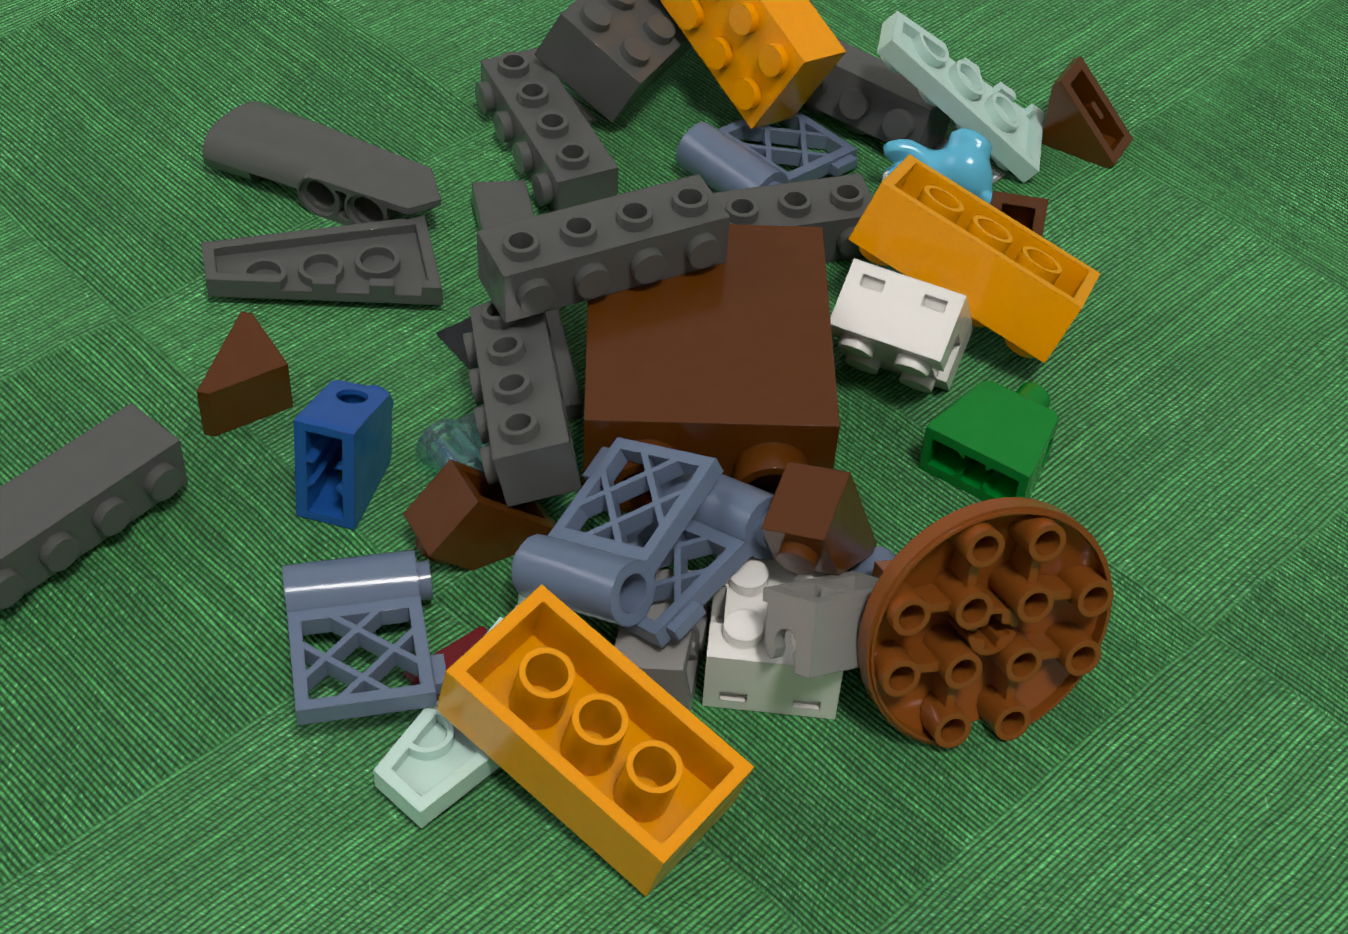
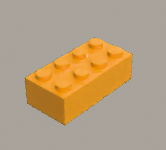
[660,0,846,129]
[848,154,1101,363]
[436,584,754,897]

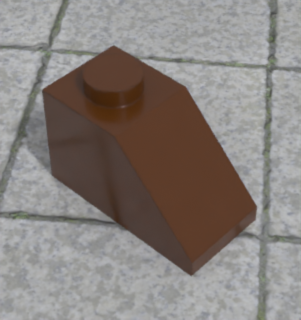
[403,459,555,571]
[761,462,877,576]

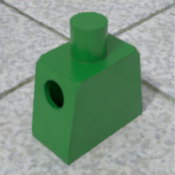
[918,381,1059,501]

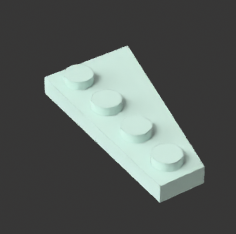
[877,11,1044,183]
[373,594,526,829]

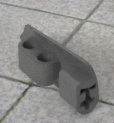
[203,101,441,225]

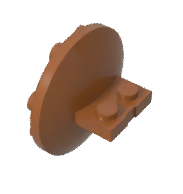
[857,497,1114,748]

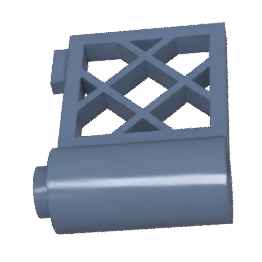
[676,111,858,192]
[511,437,724,627]
[615,474,774,648]
[282,549,446,725]

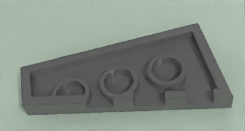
[201,216,443,305]

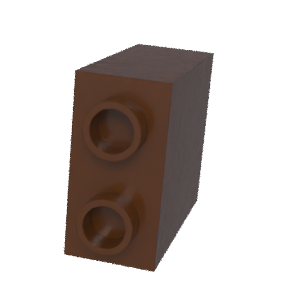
[583,224,840,513]

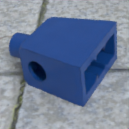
[294,380,394,530]

